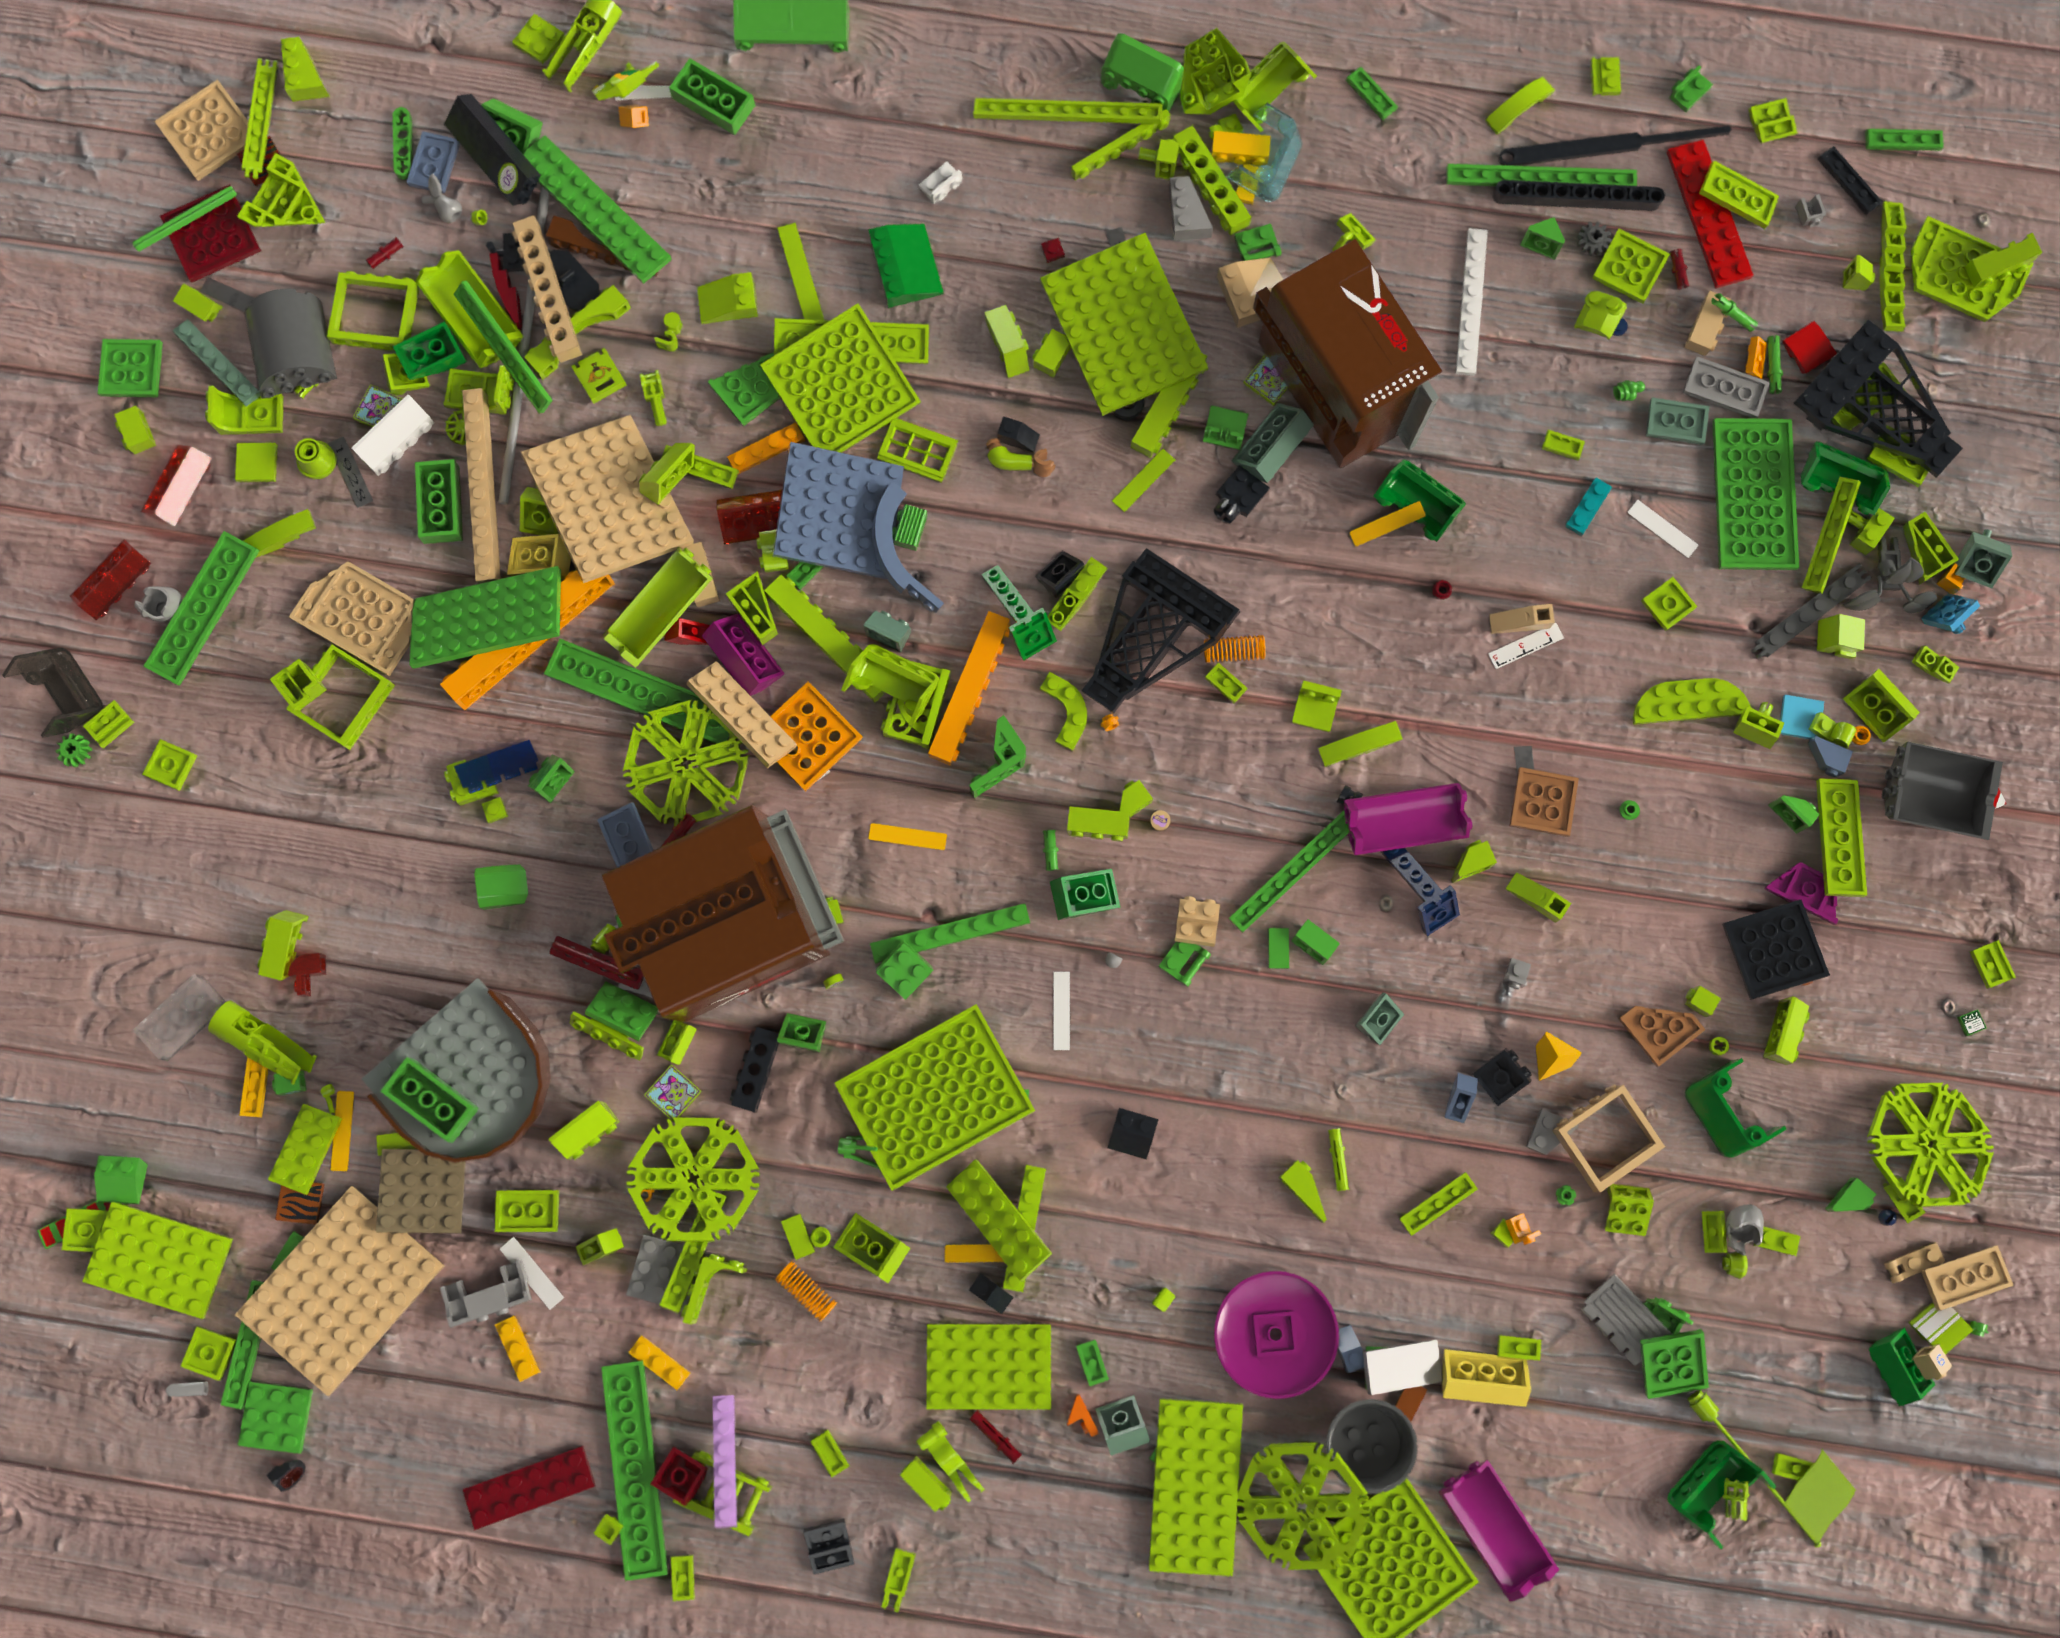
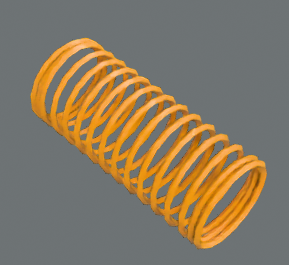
[1204,635,1265,663]
[775,1261,837,1322]

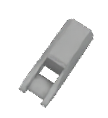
[166,1382,208,1397]

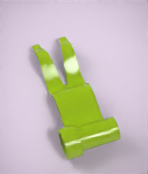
[916,1421,985,1503]

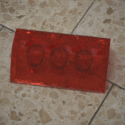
[140,445,212,526]
[717,489,782,545]
[70,539,151,621]

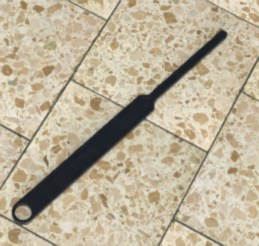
[1498,126,1732,166]

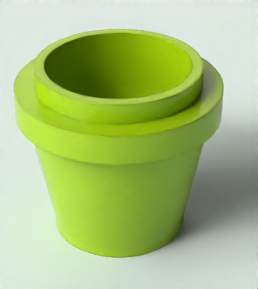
[295,438,337,479]

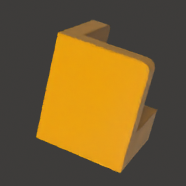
[618,105,649,128]
[1936,563,1965,594]

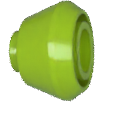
[1722,1251,1748,1279]

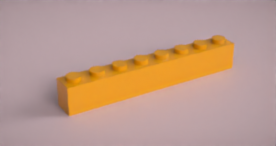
[928,611,1010,766]

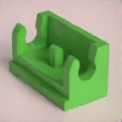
[1291,919,1340,965]

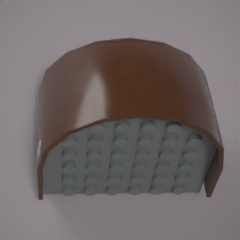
[362,978,550,1163]

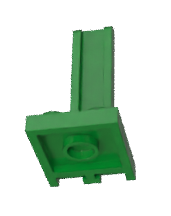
[981,565,1057,661]

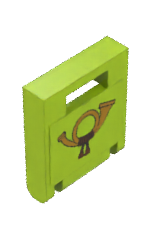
[571,347,627,404]

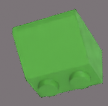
[94,1156,148,1204]

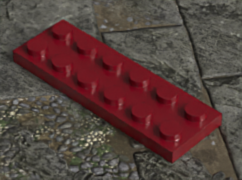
[462,1446,596,1530]

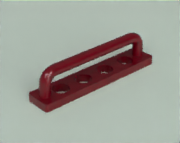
[549,936,644,990]

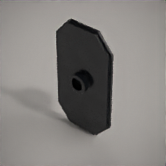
[539,250,599,310]

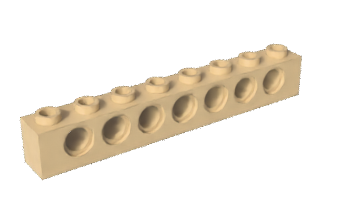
[512,215,582,363]

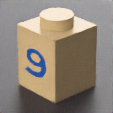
[1912,1344,1952,1380]

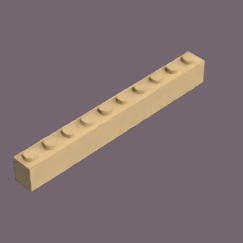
[462,388,501,584]

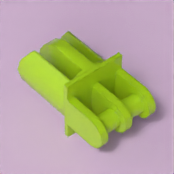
[1723,1478,1750,1521]

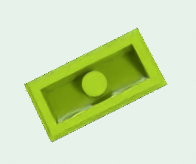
[657,1020,696,1065]

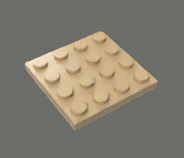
[155,80,248,181]

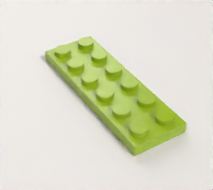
[1816,778,1867,897]
[946,1159,1052,1281]

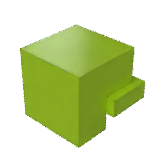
[1817,614,1865,659]
[270,659,327,711]

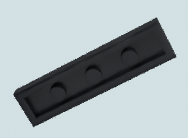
[1817,146,1883,215]

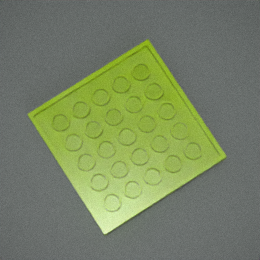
[760,303,921,453]
[1302,1478,1479,1638]

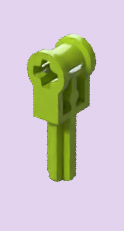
[639,370,667,426]

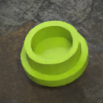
[810,1227,831,1248]

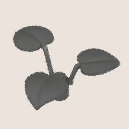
[1843,557,1937,613]

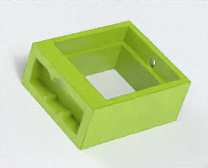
[900,1456,952,1512]

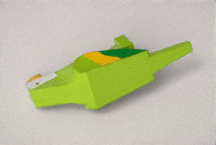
[593,61,659,101]

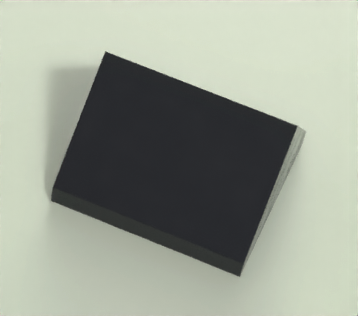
[1035,550,1084,598]

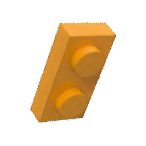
[1745,336,1767,379]

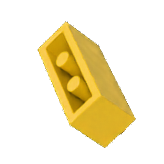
[1212,131,1271,166]

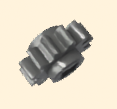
[1576,221,1612,256]

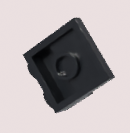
[1473,1048,1532,1106]

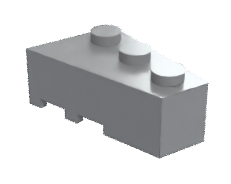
[1169,176,1213,241]

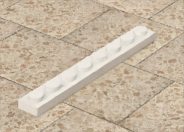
[1455,228,1488,376]

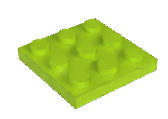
[1592,229,1670,304]

